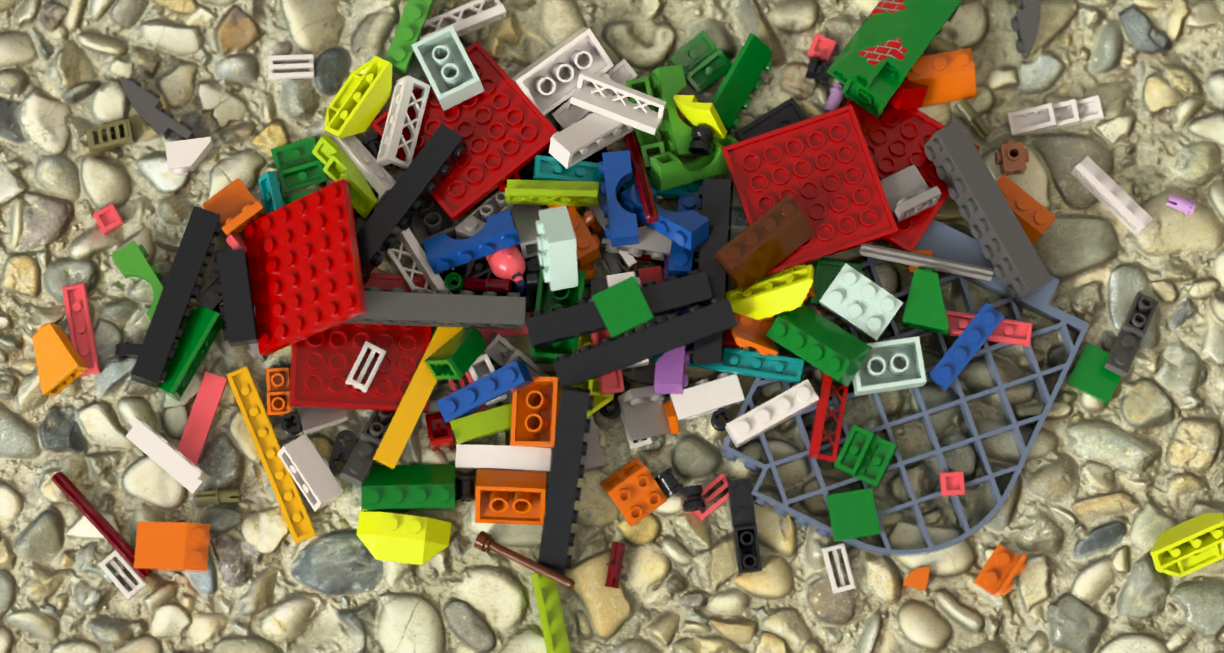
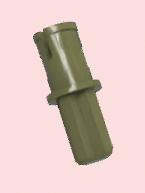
[954,97,991,140]
[194,487,241,506]

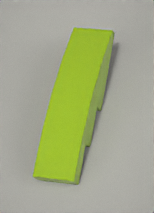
[312,134,378,219]
[450,403,512,444]

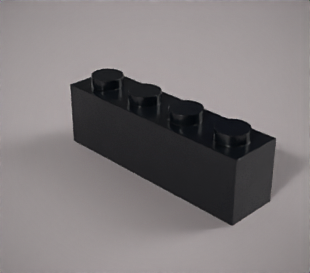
[213,249,258,347]

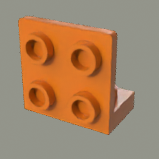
[203,178,266,237]
[730,312,779,356]
[599,457,667,526]
[973,544,1028,598]

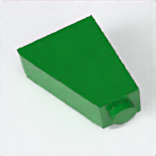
[902,267,950,335]
[425,328,487,379]

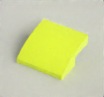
[673,95,727,139]

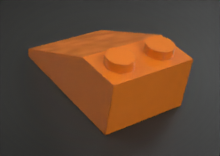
[134,521,210,573]

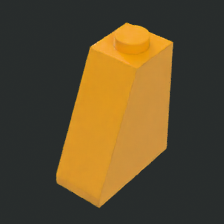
[32,323,89,397]

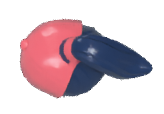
[486,246,527,297]

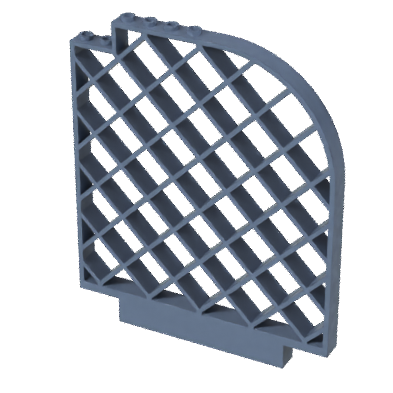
[720,219,1090,557]

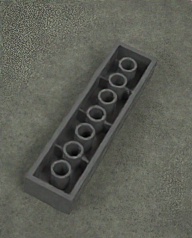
[924,120,1052,304]
[343,287,526,330]

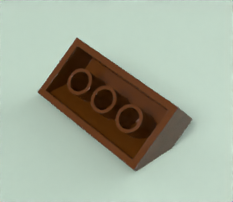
[713,195,814,292]

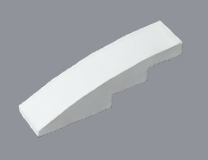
[552,59,639,129]
[1007,95,1104,136]
[455,444,553,472]

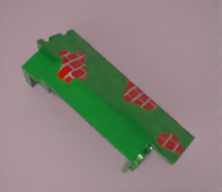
[826,0,963,119]

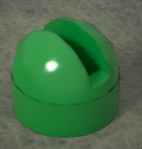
[444,272,464,293]

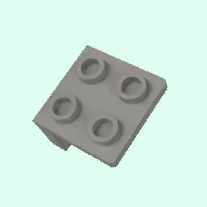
[880,165,941,223]
[618,385,671,441]
[297,407,349,434]

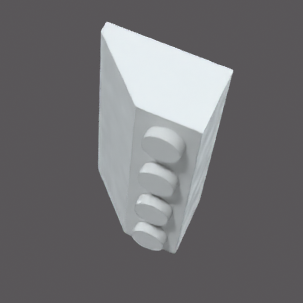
[511,27,614,116]

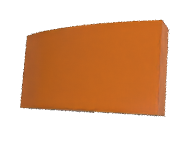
[266,367,291,415]

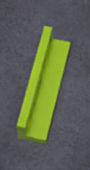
[505,179,600,207]
[531,573,571,653]

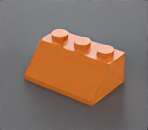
[905,48,977,107]
[996,174,1056,245]
[510,376,562,449]
[475,469,547,525]

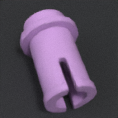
[824,84,846,112]
[1166,192,1197,216]

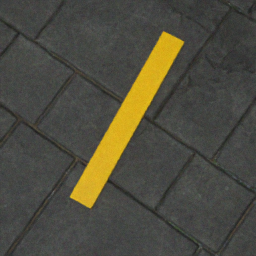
[373,327,463,469]
[226,366,317,544]

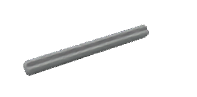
[859,243,994,281]

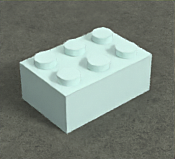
[411,25,484,111]
[535,206,578,291]
[819,263,903,342]
[852,336,927,396]

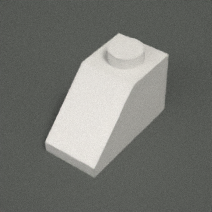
[165,137,214,176]

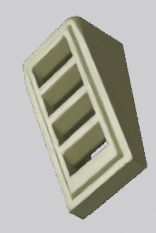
[86,119,135,152]

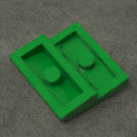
[668,31,732,94]
[271,136,328,194]
[834,425,898,489]

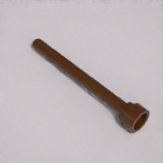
[474,531,575,588]

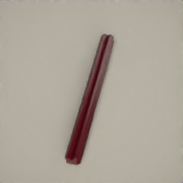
[624,131,659,224]
[52,471,152,578]

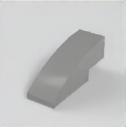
[482,332,550,377]

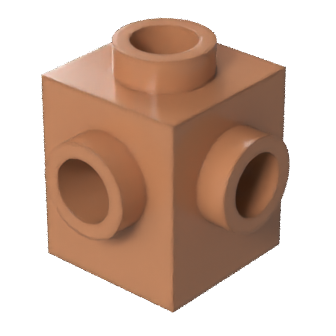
[995,140,1029,176]

